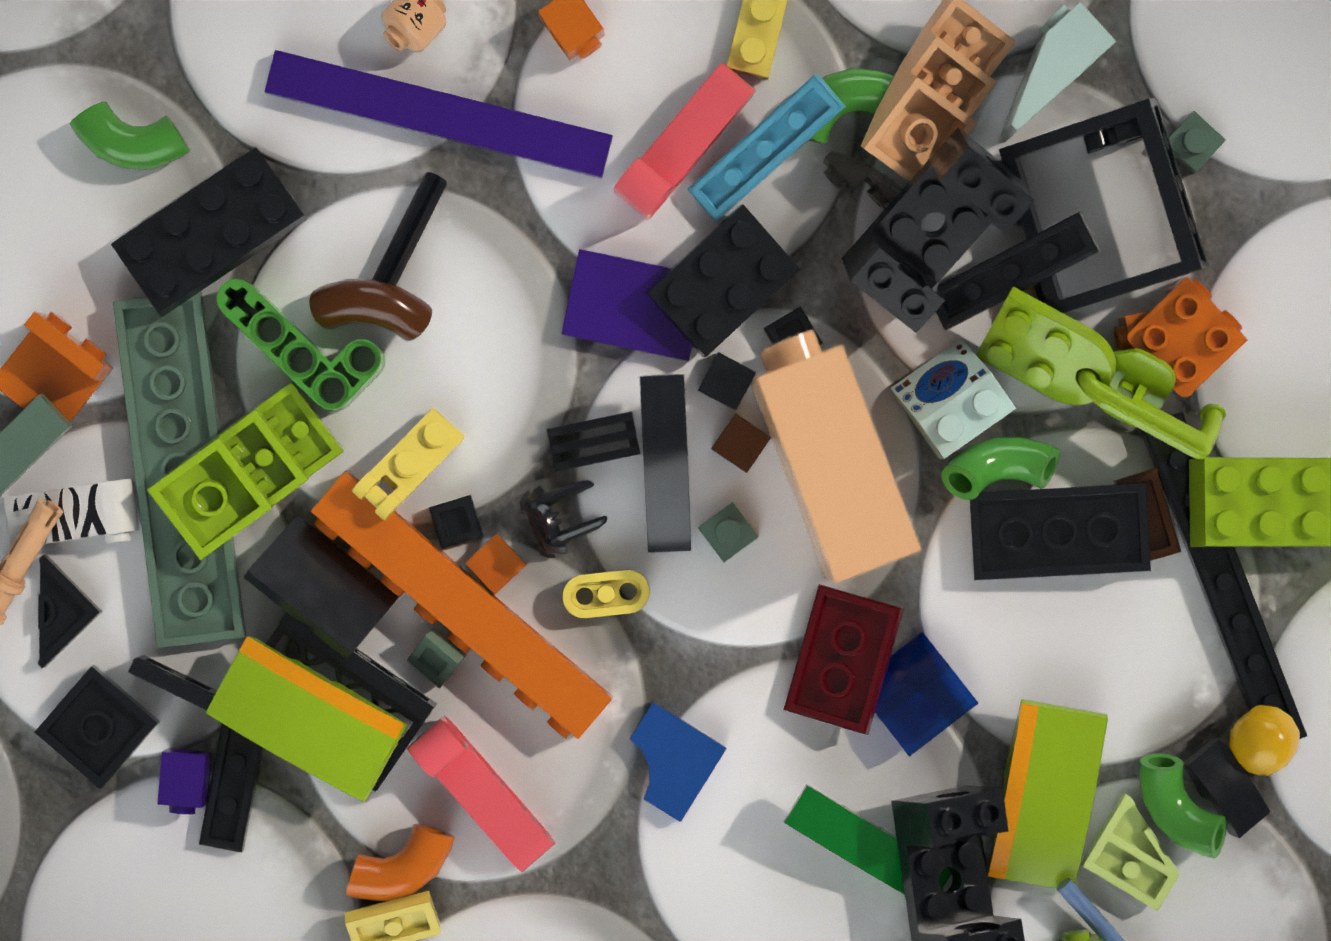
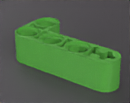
[216,279,385,411]

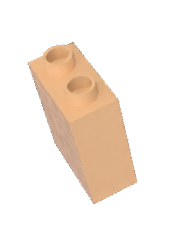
[751,330,922,583]

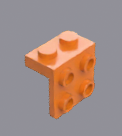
[1126,276,1248,397]
[0,311,113,422]

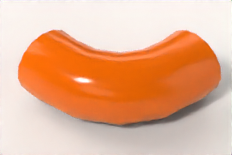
[346,824,455,902]

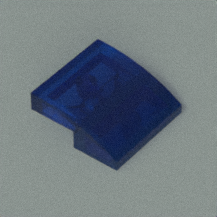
[875,631,979,757]

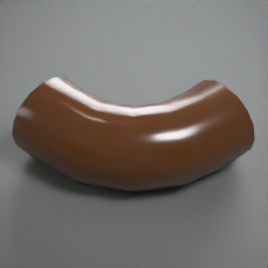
[309,279,432,341]

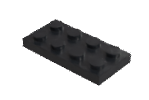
[111,147,307,318]
[970,483,1151,580]

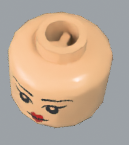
[381,0,446,52]

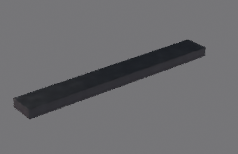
[1140,411,1307,739]

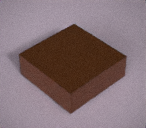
[711,413,771,473]

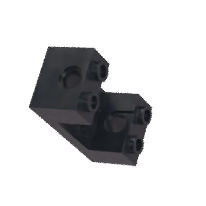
[841,127,1035,333]
[891,785,1025,941]

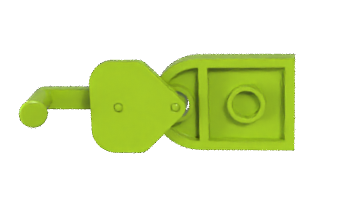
[976,286,1226,459]

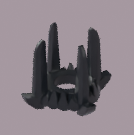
[520,480,608,558]

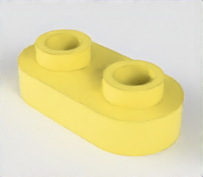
[563,569,650,618]

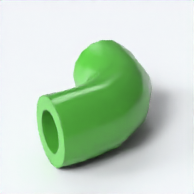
[808,67,895,145]
[70,101,191,169]
[941,437,1060,500]
[1139,753,1227,859]

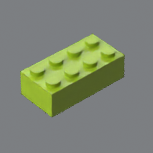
[1189,457,1331,547]

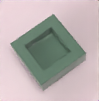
[1169,111,1226,174]
[698,502,759,562]
[407,627,467,688]

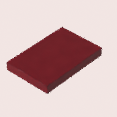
[783,584,904,735]

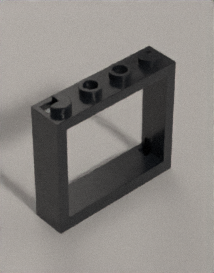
[999,98,1209,313]

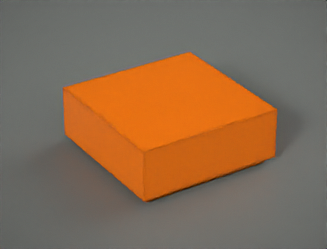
[466,533,527,595]

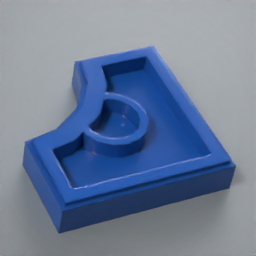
[630,702,727,822]

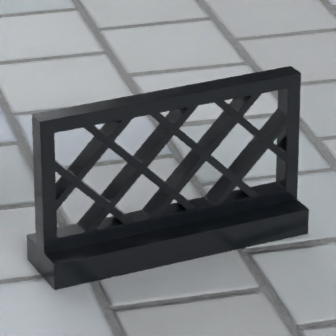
[266,612,438,792]

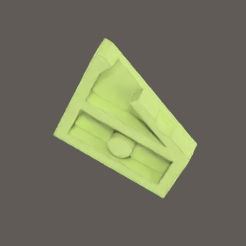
[1081,793,1180,911]

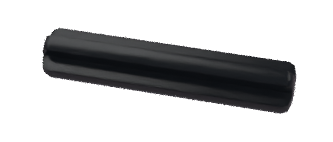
[372,172,447,286]

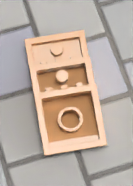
[861,0,1016,181]

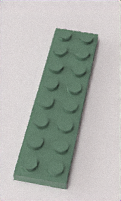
[113,291,246,649]

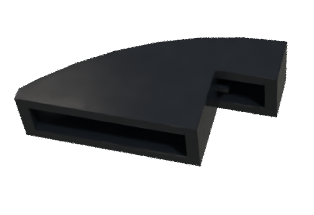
[640,374,691,553]

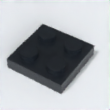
[34,665,160,789]

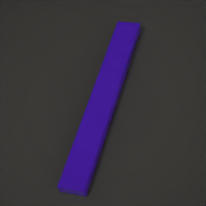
[264,50,613,179]

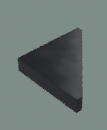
[38,554,103,669]

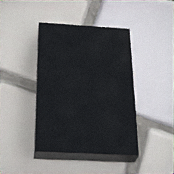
[243,515,399,660]

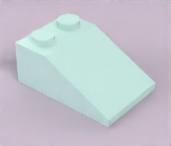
[1001,2,1116,141]

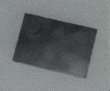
[645,204,800,357]

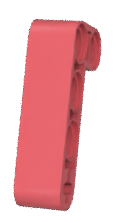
[613,63,756,221]
[407,715,556,872]

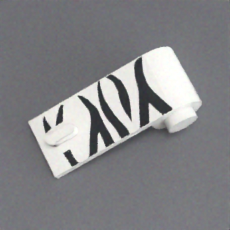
[3,479,139,547]

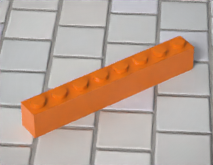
[310,471,613,739]

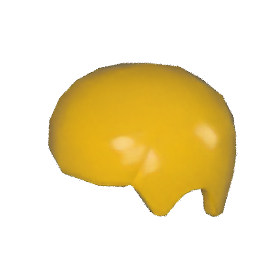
[1228,705,1300,776]

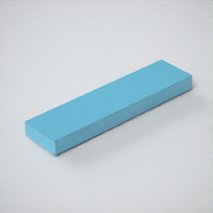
[688,73,846,222]

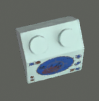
[890,339,1016,459]

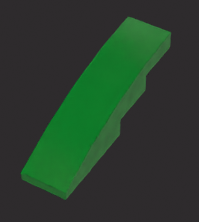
[784,784,952,895]

